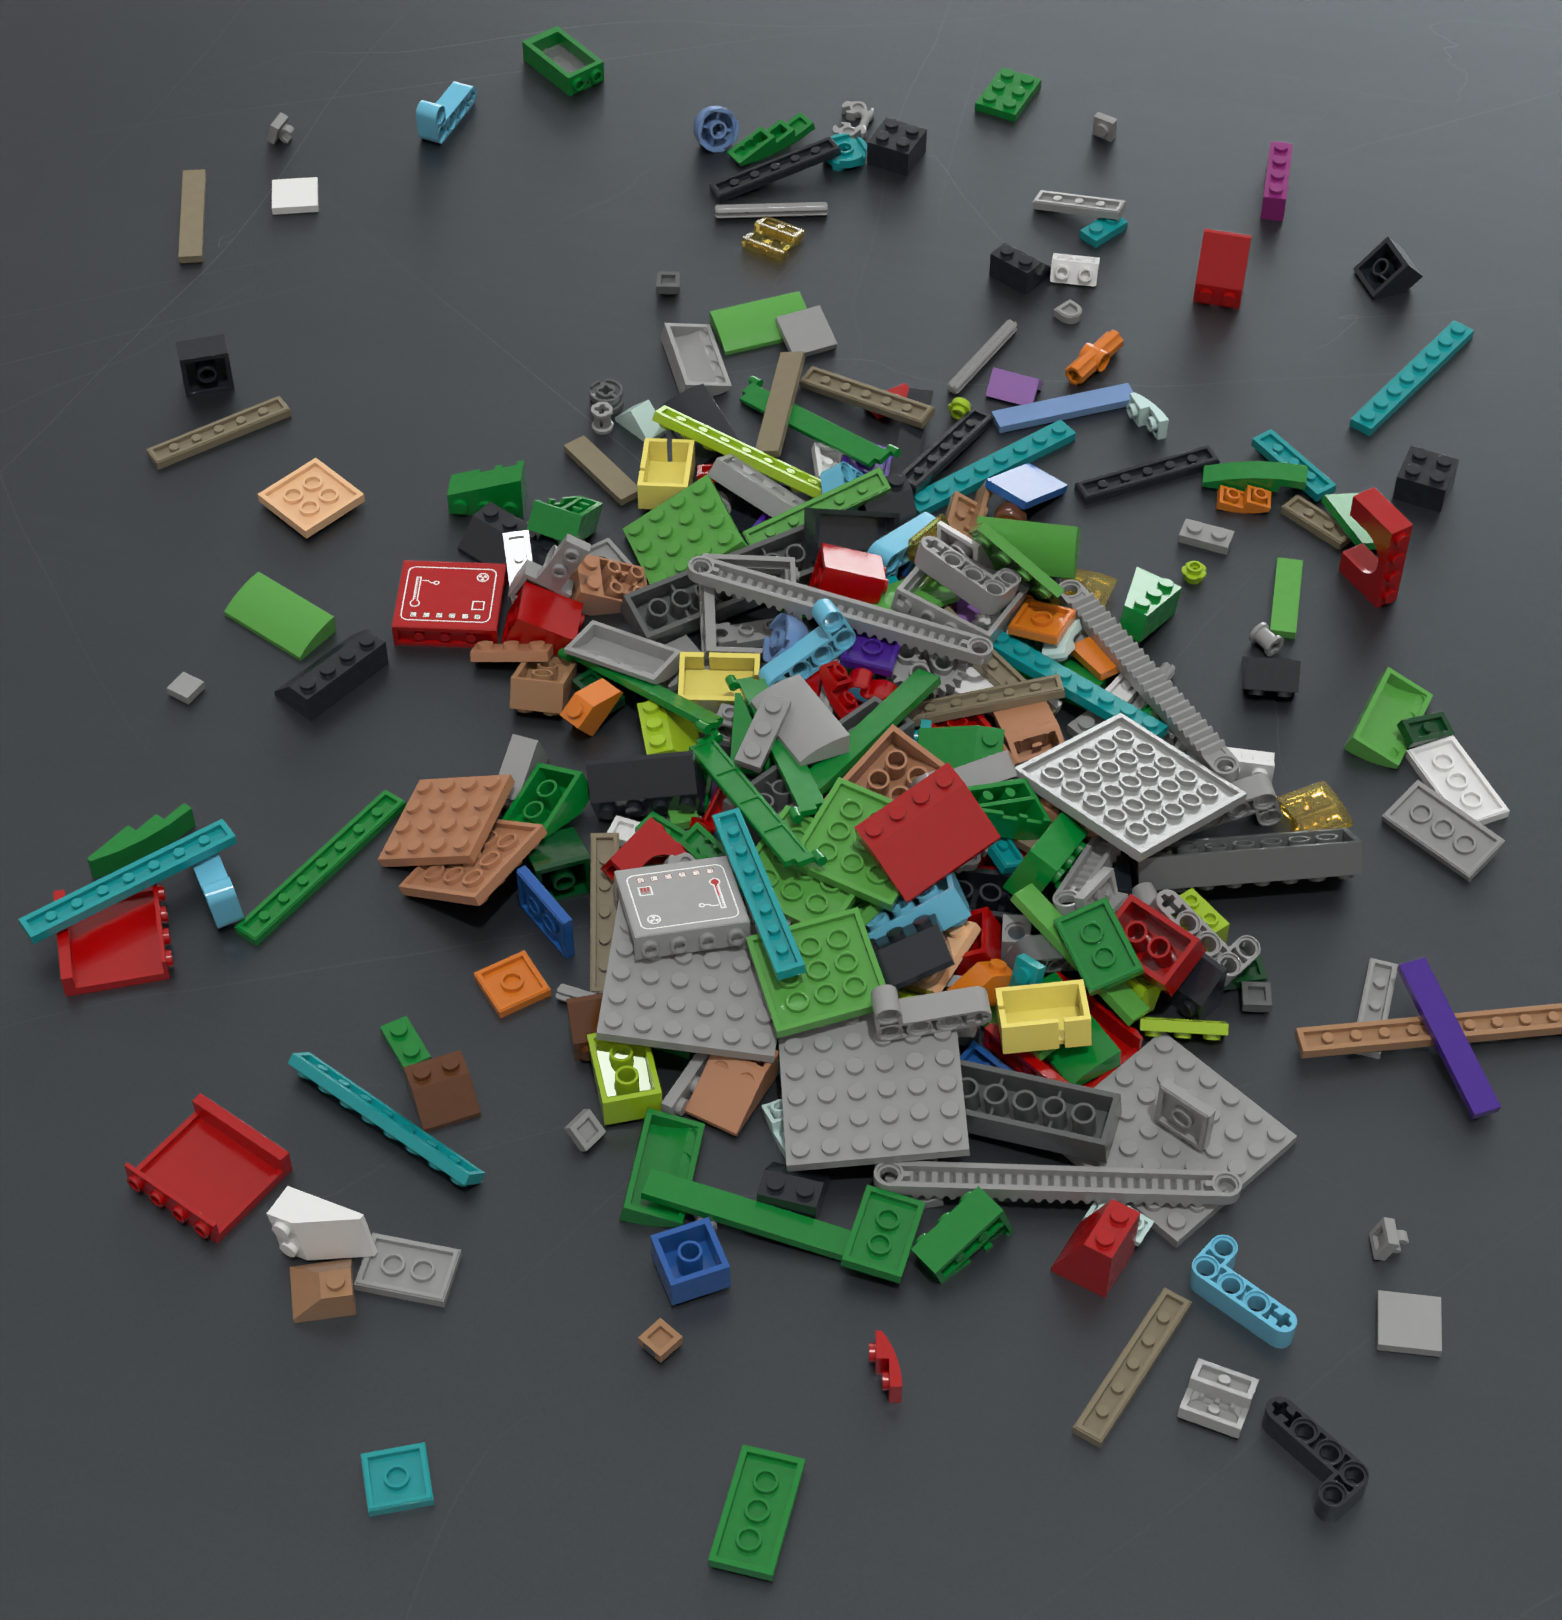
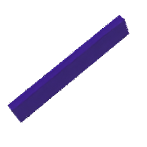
[1397,957,1501,1119]

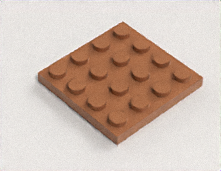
[377,774,515,867]
[398,819,547,906]

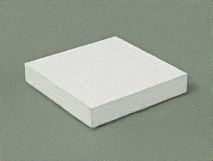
[272,177,319,215]

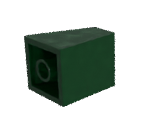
[523,827,591,902]

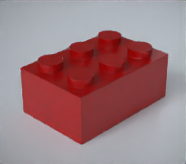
[1115,894,1206,997]

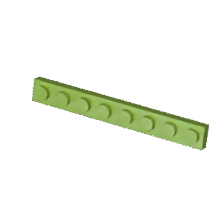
[652,405,822,499]

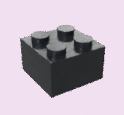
[867,117,927,176]
[176,334,235,398]
[1392,446,1459,513]

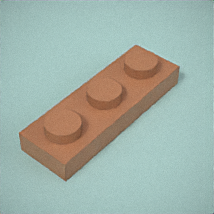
[470,640,554,662]

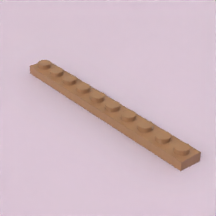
[1294,1003,1562,1059]

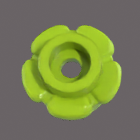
[947,397,971,420]
[1181,561,1207,584]

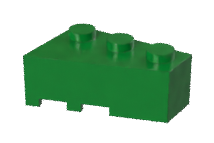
[447,460,527,517]
[527,495,603,544]
[1120,567,1182,642]
[967,778,1052,840]
[1003,812,1089,895]
[911,1186,1014,1284]

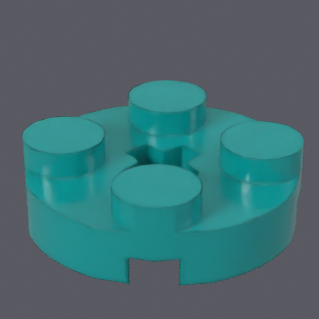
[826,133,867,171]

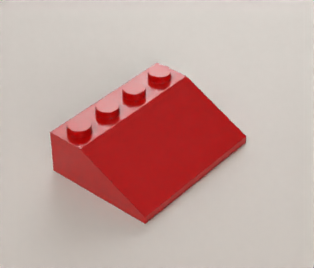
[854,762,1001,904]

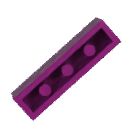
[1260,141,1293,221]

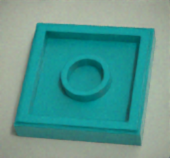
[360,1442,434,1517]

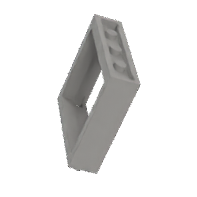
[698,553,802,663]
[890,553,1029,653]

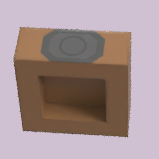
[638,1318,683,1363]

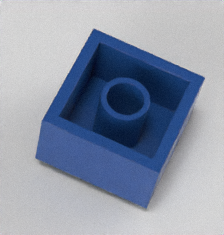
[650,1217,731,1306]

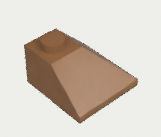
[290,1258,357,1323]

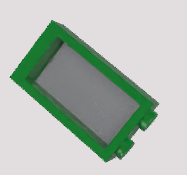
[522,26,604,96]

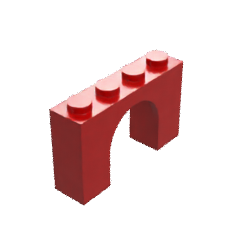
[1339,487,1413,608]
[600,817,687,883]

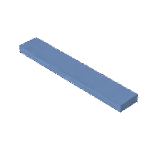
[991,383,1133,433]

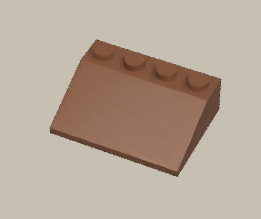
[824,724,945,800]

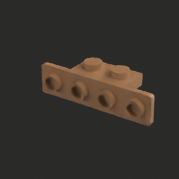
[944,478,993,538]

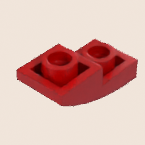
[819,660,859,719]
[869,1331,902,1403]

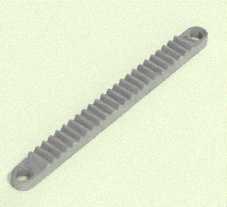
[688,556,993,665]
[1058,580,1239,782]
[1052,727,1186,916]
[873,1161,1242,1207]

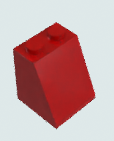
[808,543,888,604]
[500,581,585,656]
[1050,1199,1140,1299]

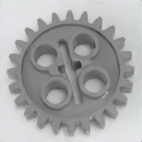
[885,644,968,701]

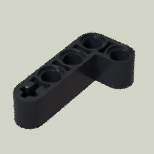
[1262,1396,1369,1523]

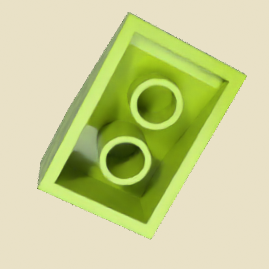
[587,1033,662,1125]

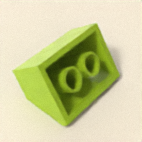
[637,700,703,769]

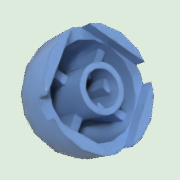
[693,106,739,152]
[762,613,809,663]

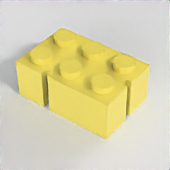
[637,438,695,510]
[678,652,760,714]
[995,979,1092,1054]

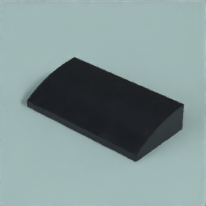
[659,383,740,472]
[804,508,900,561]

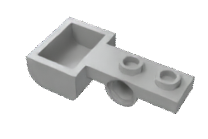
[508,534,591,600]

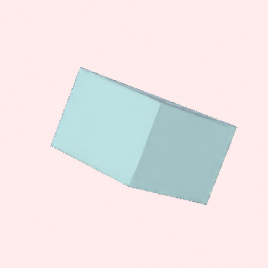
[615,400,666,442]

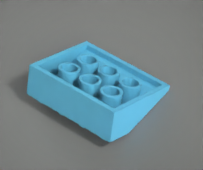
[865,872,971,940]

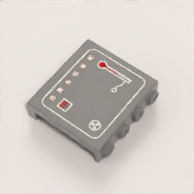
[614,856,750,960]

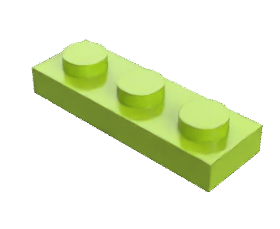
[1138,1017,1229,1040]

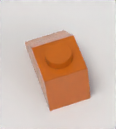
[560,678,623,737]
[947,959,1013,1006]

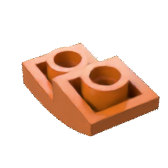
[1216,485,1271,514]

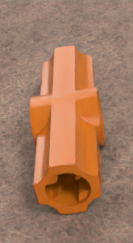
[1065,329,1124,385]

